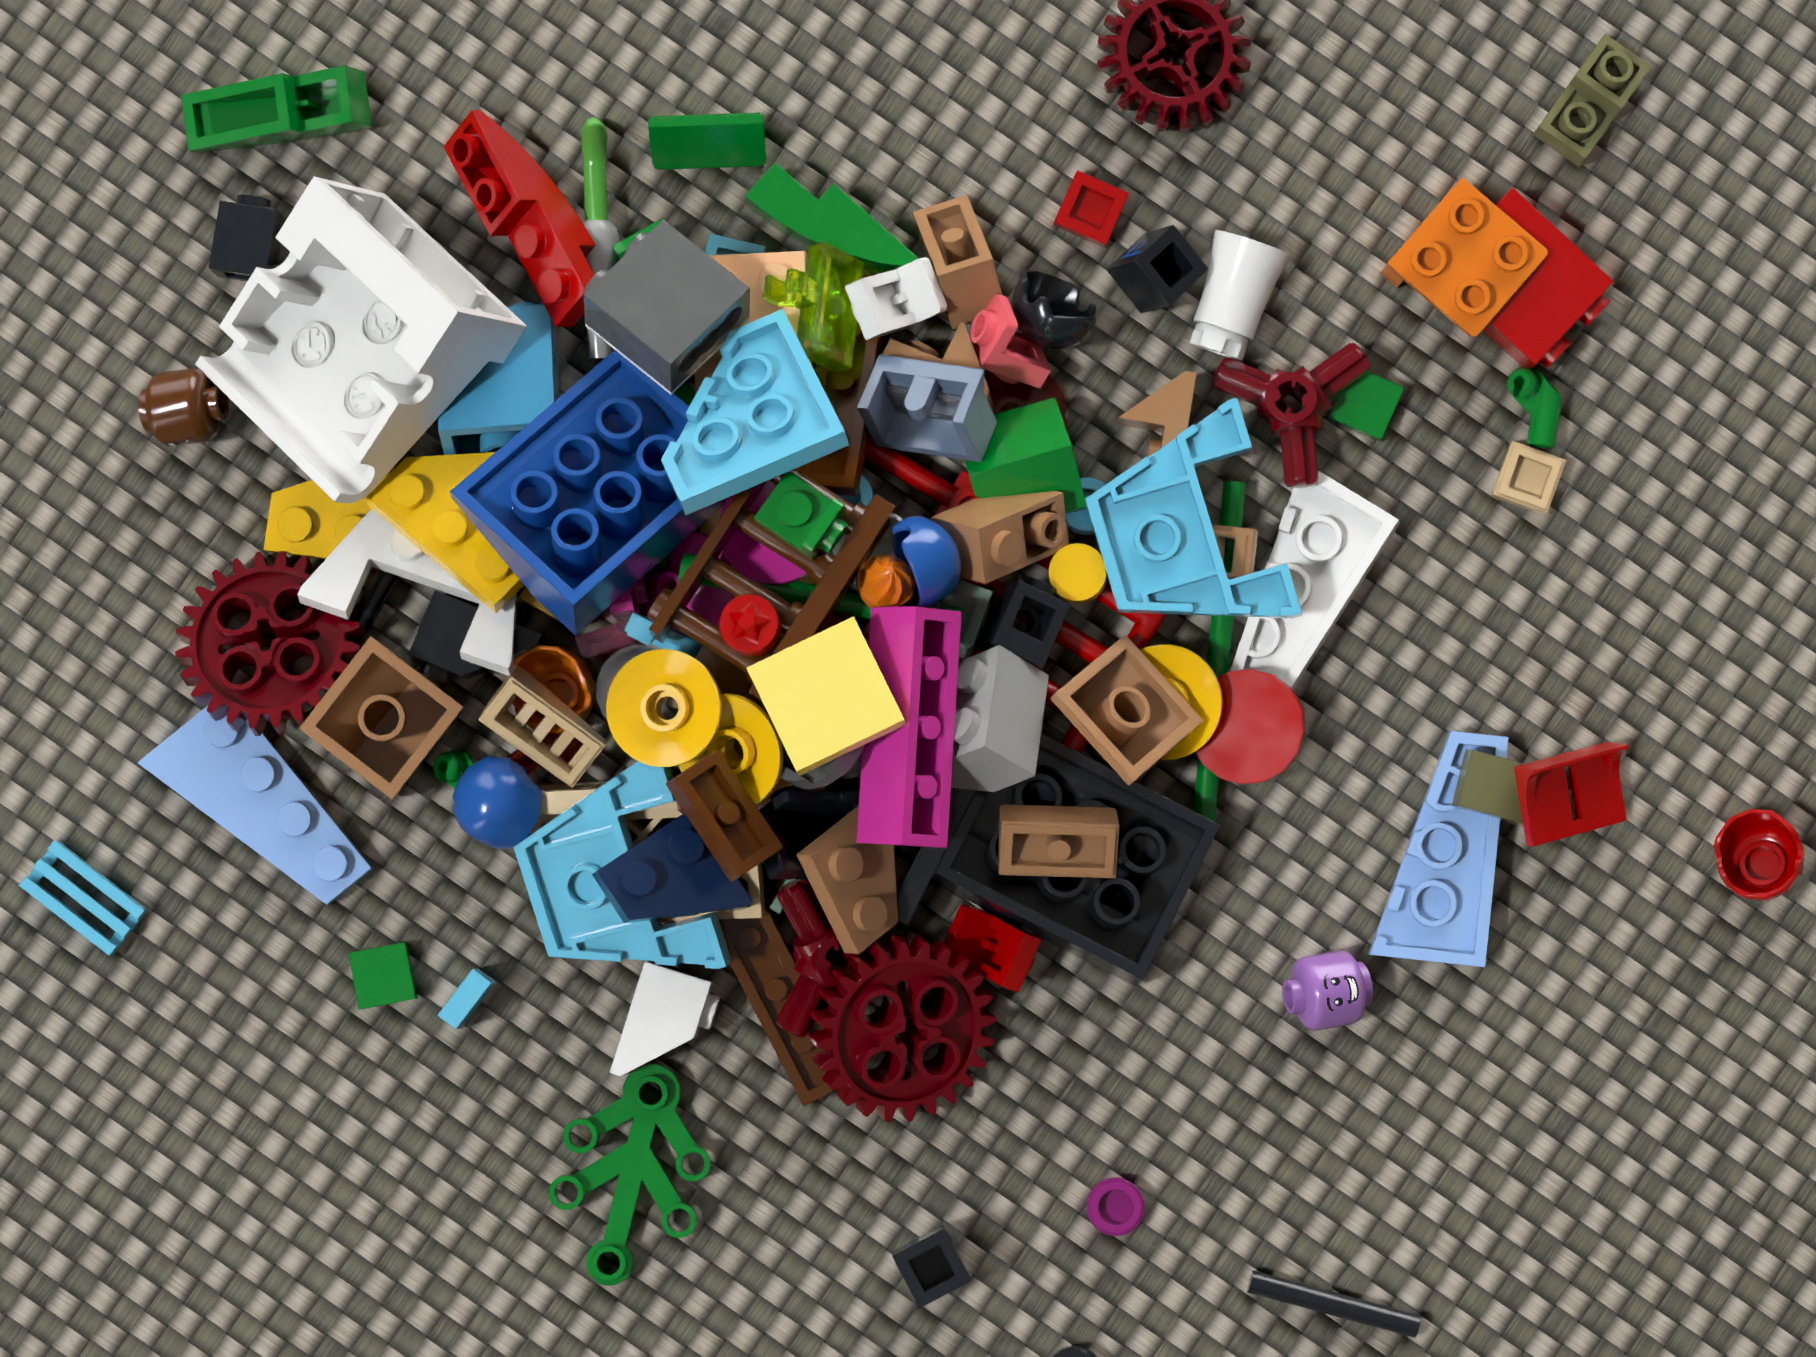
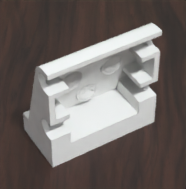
[195,176,527,503]

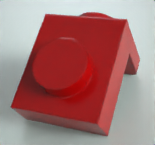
[944,904,1042,993]

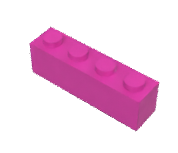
[856,606,961,848]

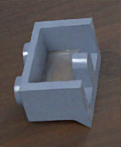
[857,354,997,462]

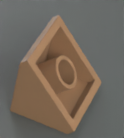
[1050,634,1204,786]

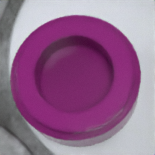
[1086,1177,1145,1236]

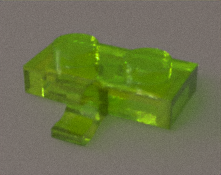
[763,241,864,373]

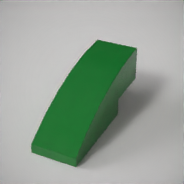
[181,65,372,152]
[745,162,919,272]

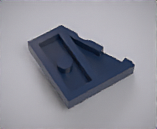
[592,814,753,923]

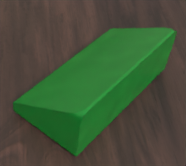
[648,112,766,170]

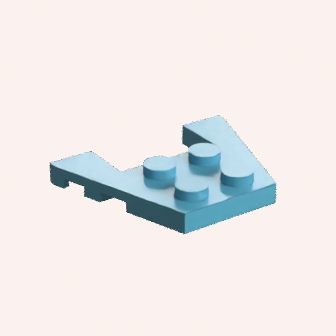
[1085,398,1302,618]
[513,761,732,969]

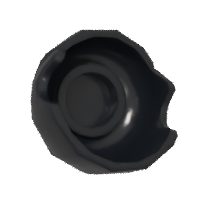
[1011,271,1096,349]

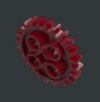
[175,551,365,736]
[809,934,996,1122]

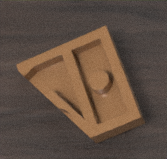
[796,806,898,954]

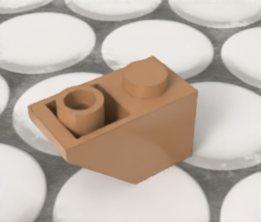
[931,491,1069,584]

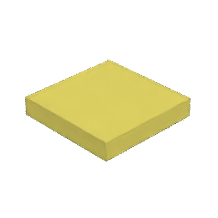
[747,616,906,776]

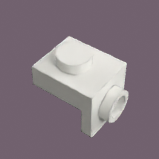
[845,257,947,340]

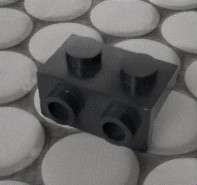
[759,785,860,880]

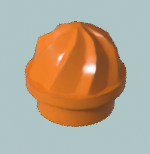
[856,554,915,608]

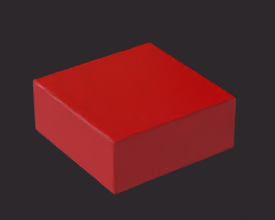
[1053,170,1129,248]

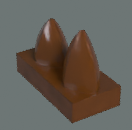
[666,749,783,882]

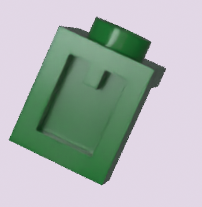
[754,471,848,561]

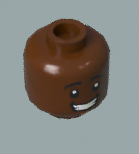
[138,368,229,446]

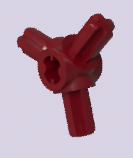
[1213,343,1371,488]
[776,879,909,1038]

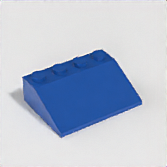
[450,350,727,635]

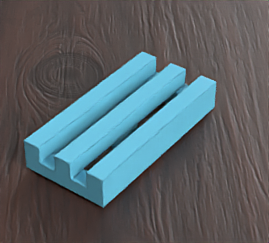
[19,840,148,956]

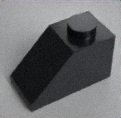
[408,590,546,684]

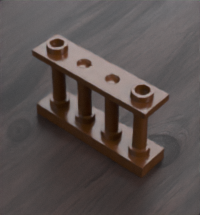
[647,469,896,708]

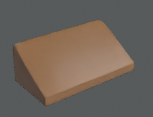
[998,804,1119,878]

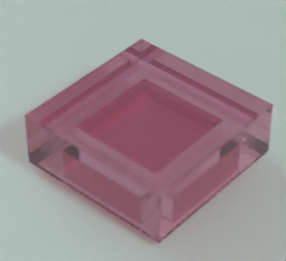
[575,619,639,661]

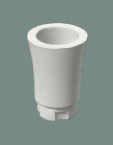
[1190,230,1291,361]

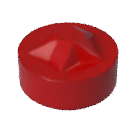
[719,594,781,656]

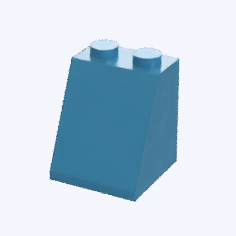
[438,302,561,455]

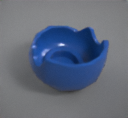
[892,516,961,608]
[452,755,543,849]

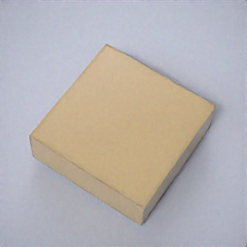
[1491,441,1566,516]

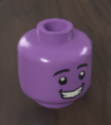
[1282,950,1373,1031]

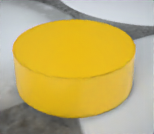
[1049,543,1107,604]

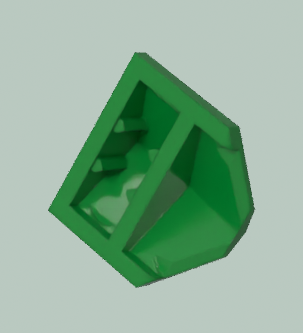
[965,397,1087,514]

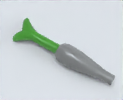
[581,117,620,359]

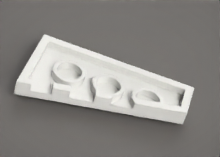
[1230,471,1400,689]

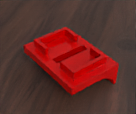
[1514,742,1629,847]

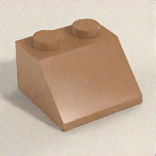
[299,636,464,799]

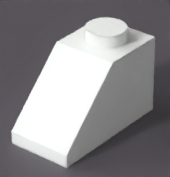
[610,961,720,1076]

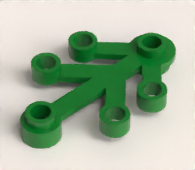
[549,1064,711,1286]

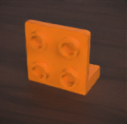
[1380,177,1548,338]

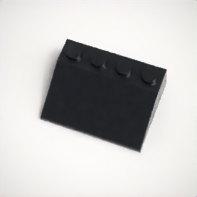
[931,733,1221,986]

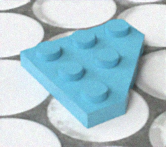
[661,309,849,515]

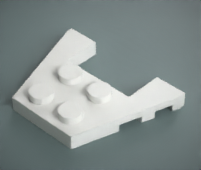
[297,509,517,676]

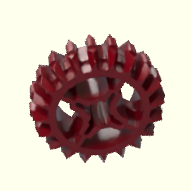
[1097,0,1251,132]

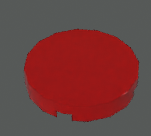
[1195,669,1306,784]

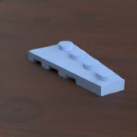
[137,706,374,905]
[1368,731,1509,967]

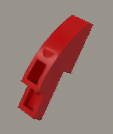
[443,110,596,327]

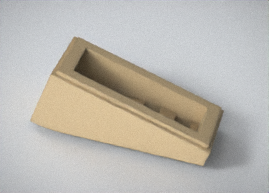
[478,665,607,788]

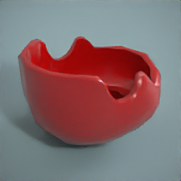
[1714,809,1804,901]

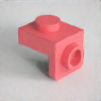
[969,293,1051,389]

